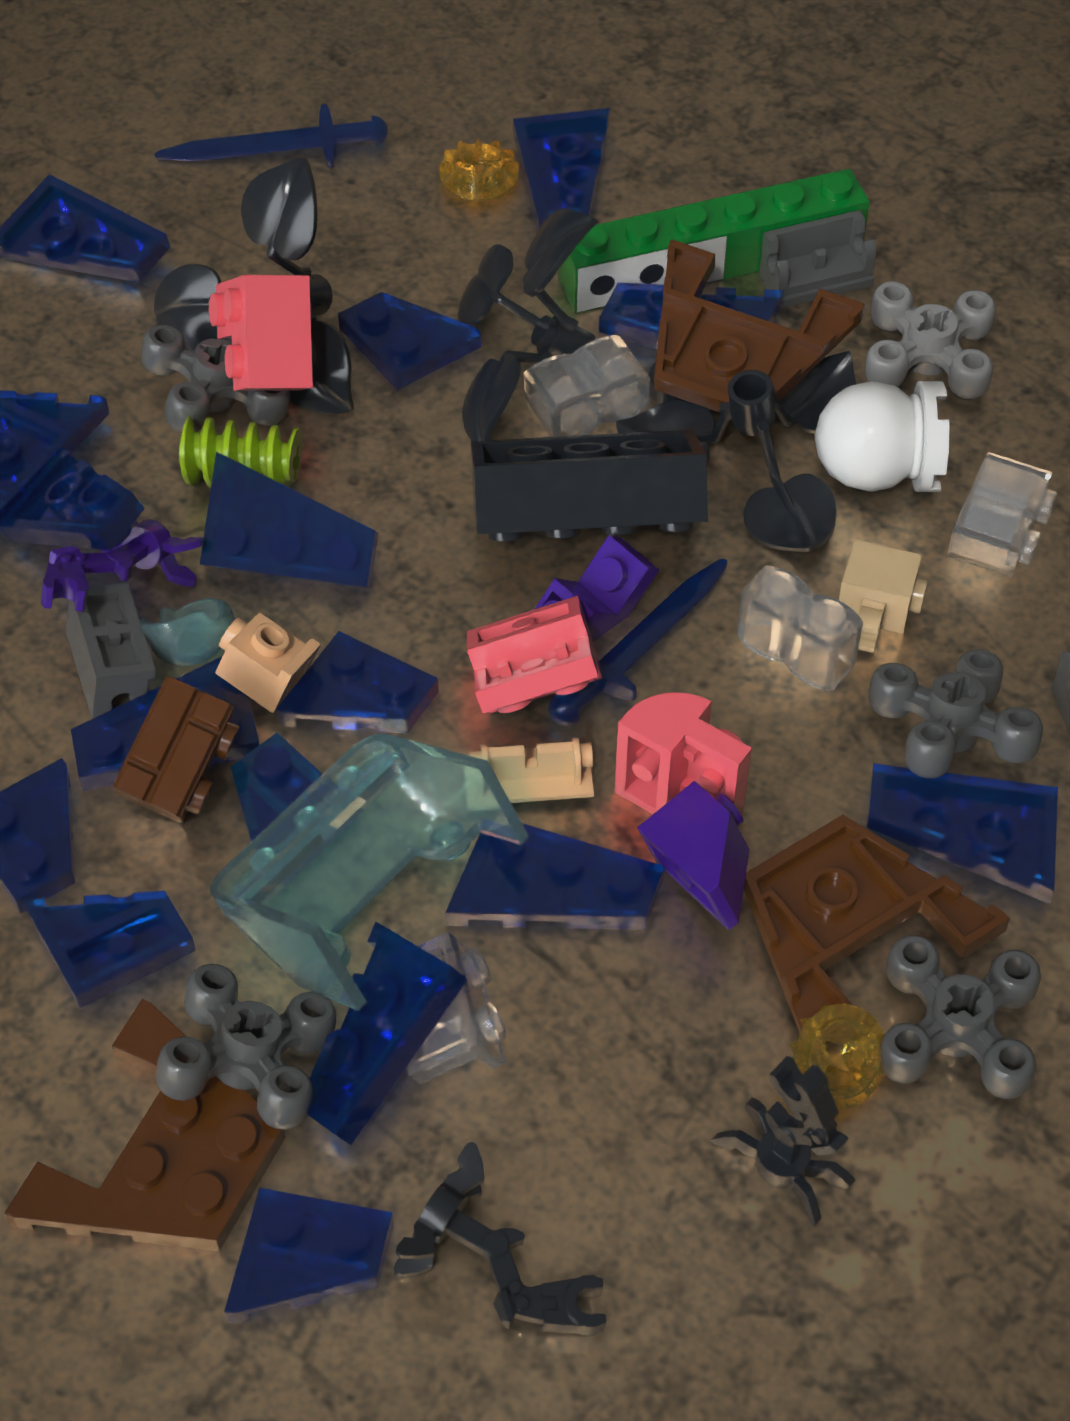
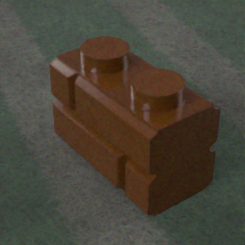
[112,676,240,824]

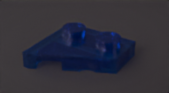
[338,292,481,390]
[276,631,439,733]
[24,891,196,1009]
[224,1188,394,1324]

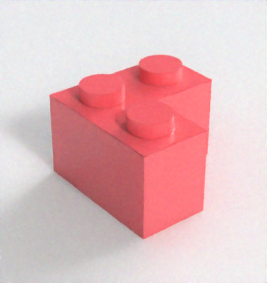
[209,275,313,391]

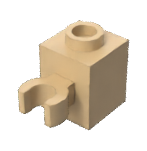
[836,539,928,653]

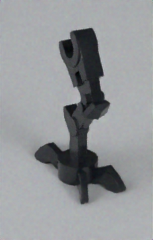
[710,1056,856,1226]
[394,1142,606,1336]

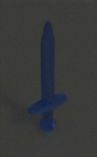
[154,104,388,168]
[548,559,727,727]

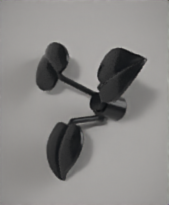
[154,158,354,414]
[458,208,599,441]
[616,351,856,552]

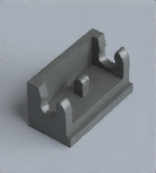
[759,210,876,309]
[66,582,156,720]

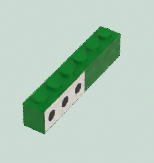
[558,168,870,314]

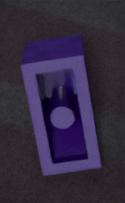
[637,781,750,930]

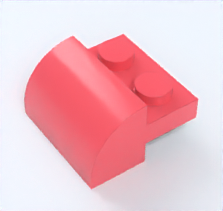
[467,596,602,714]
[614,692,752,817]

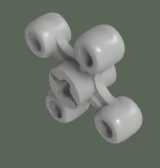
[864,281,996,400]

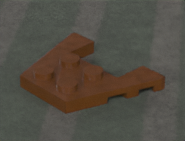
[654,239,865,412]
[744,815,1010,1056]
[4,999,286,1251]

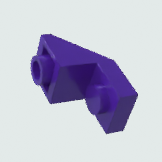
[535,535,659,642]

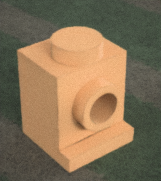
[215,612,321,713]

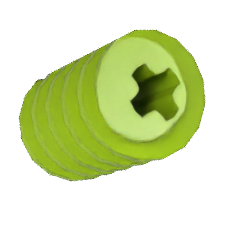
[179,415,302,497]

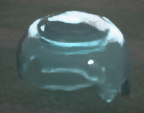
[140,597,235,667]

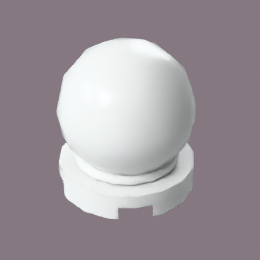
[815,381,950,492]

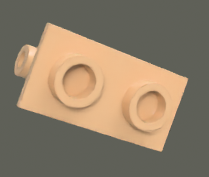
[468,737,594,806]

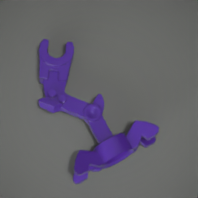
[41,498,203,612]

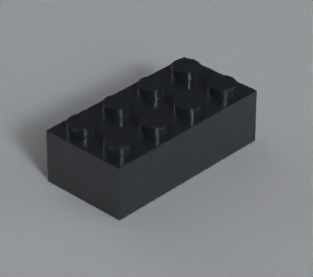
[471,429,708,541]

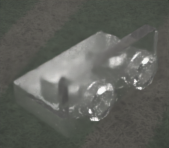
[382,932,506,1084]

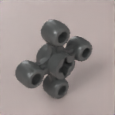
[141,324,291,433]
[868,649,1043,778]
[878,935,1041,1099]
[155,964,337,1130]

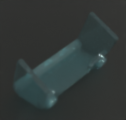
[210,734,529,1011]

